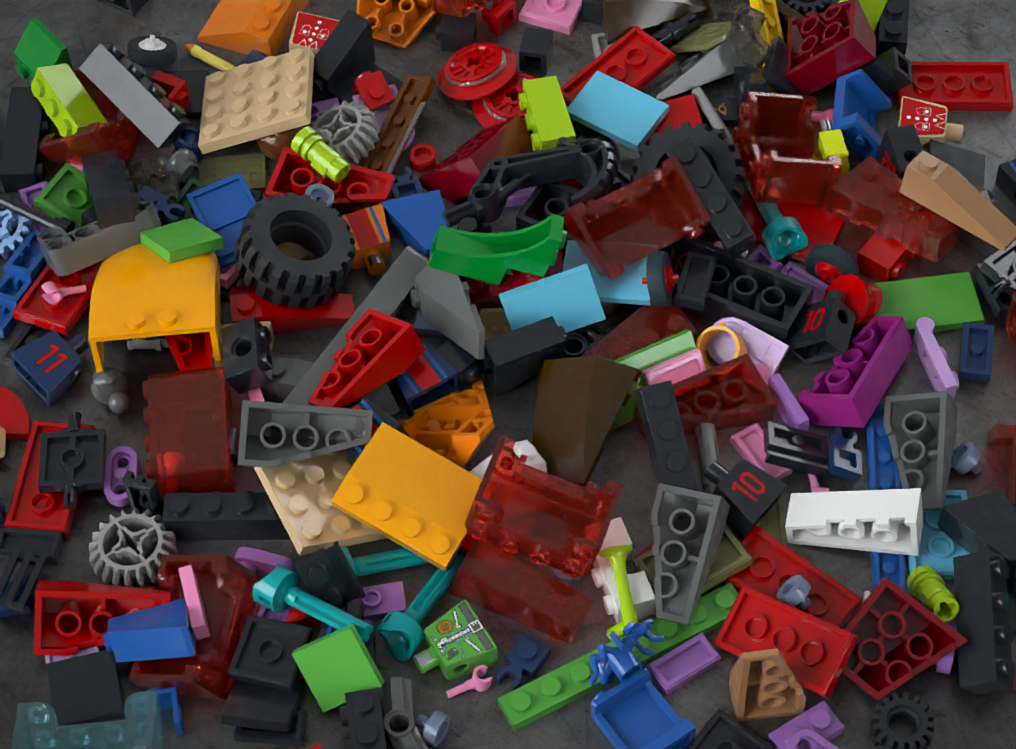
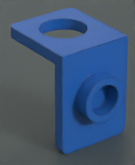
[131,687,184,736]

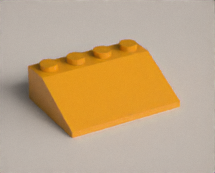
[331,422,495,572]

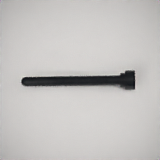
[0,193,76,233]

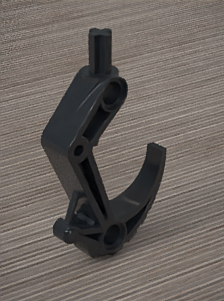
[442,137,618,228]

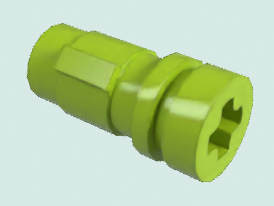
[291,126,351,183]
[907,566,959,622]

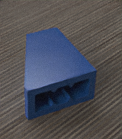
[382,190,451,258]
[103,598,196,662]

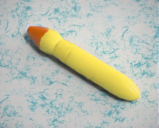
[184,44,236,72]

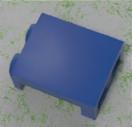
[831,69,891,164]
[591,668,696,749]

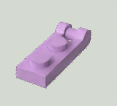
[912,317,959,402]

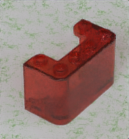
[732,91,843,207]
[143,366,237,505]
[465,435,624,578]

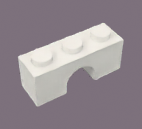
[580,517,655,623]

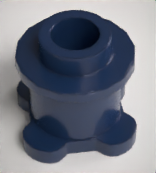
[171,127,201,163]

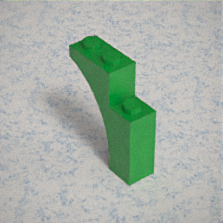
[428,214,567,285]

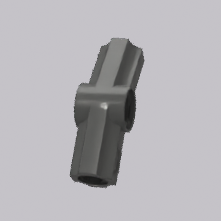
[382,676,428,749]

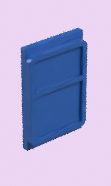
[186,172,276,269]

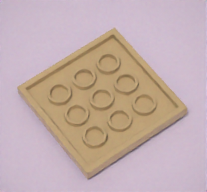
[198,46,314,154]
[254,450,387,556]

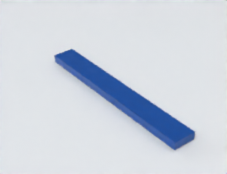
[866,404,907,593]

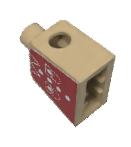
[289,11,340,57]
[898,96,964,152]

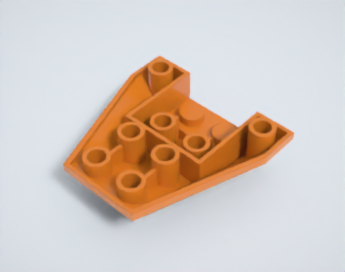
[356,0,448,50]

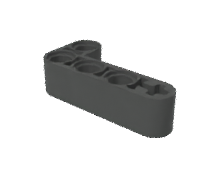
[37,200,162,276]

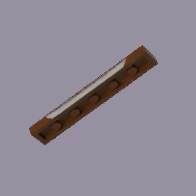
[341,74,436,215]

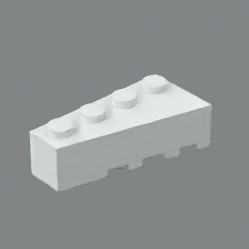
[785,488,923,556]

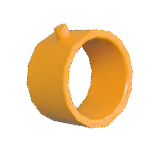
[696,322,747,378]

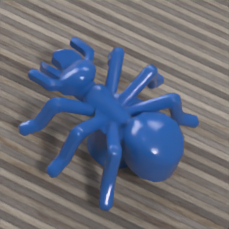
[589,618,665,686]

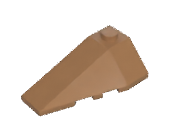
[899,150,1016,252]
[729,648,806,722]

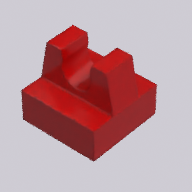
[481,0,517,37]

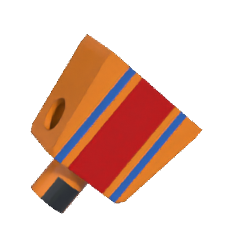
[340,204,392,275]

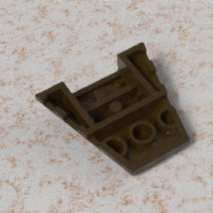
[599,0,710,45]
[532,355,642,488]

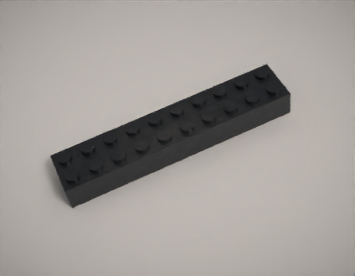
[516,181,814,344]

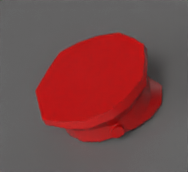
[823,273,883,330]

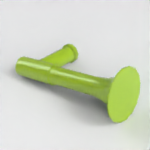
[599,545,641,641]

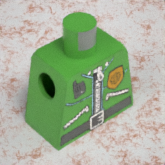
[413,599,498,680]

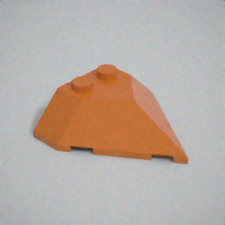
[396,380,495,469]

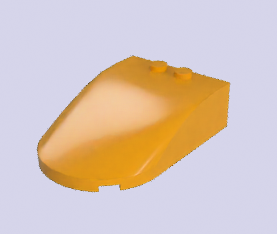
[88,243,221,373]

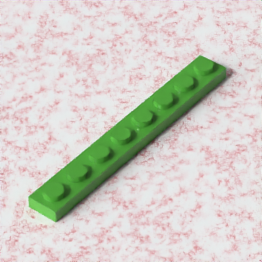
[498,582,738,731]

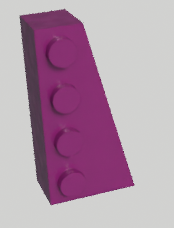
[797,316,914,428]

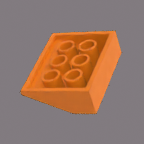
[197,0,310,56]

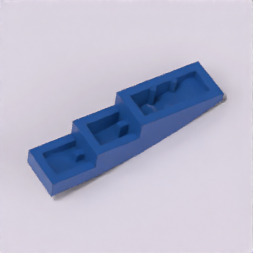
[0,229,47,338]

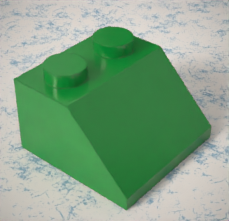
[13,17,74,85]

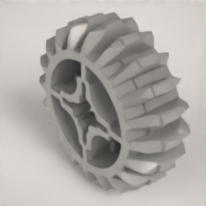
[309,100,380,164]
[89,507,177,588]

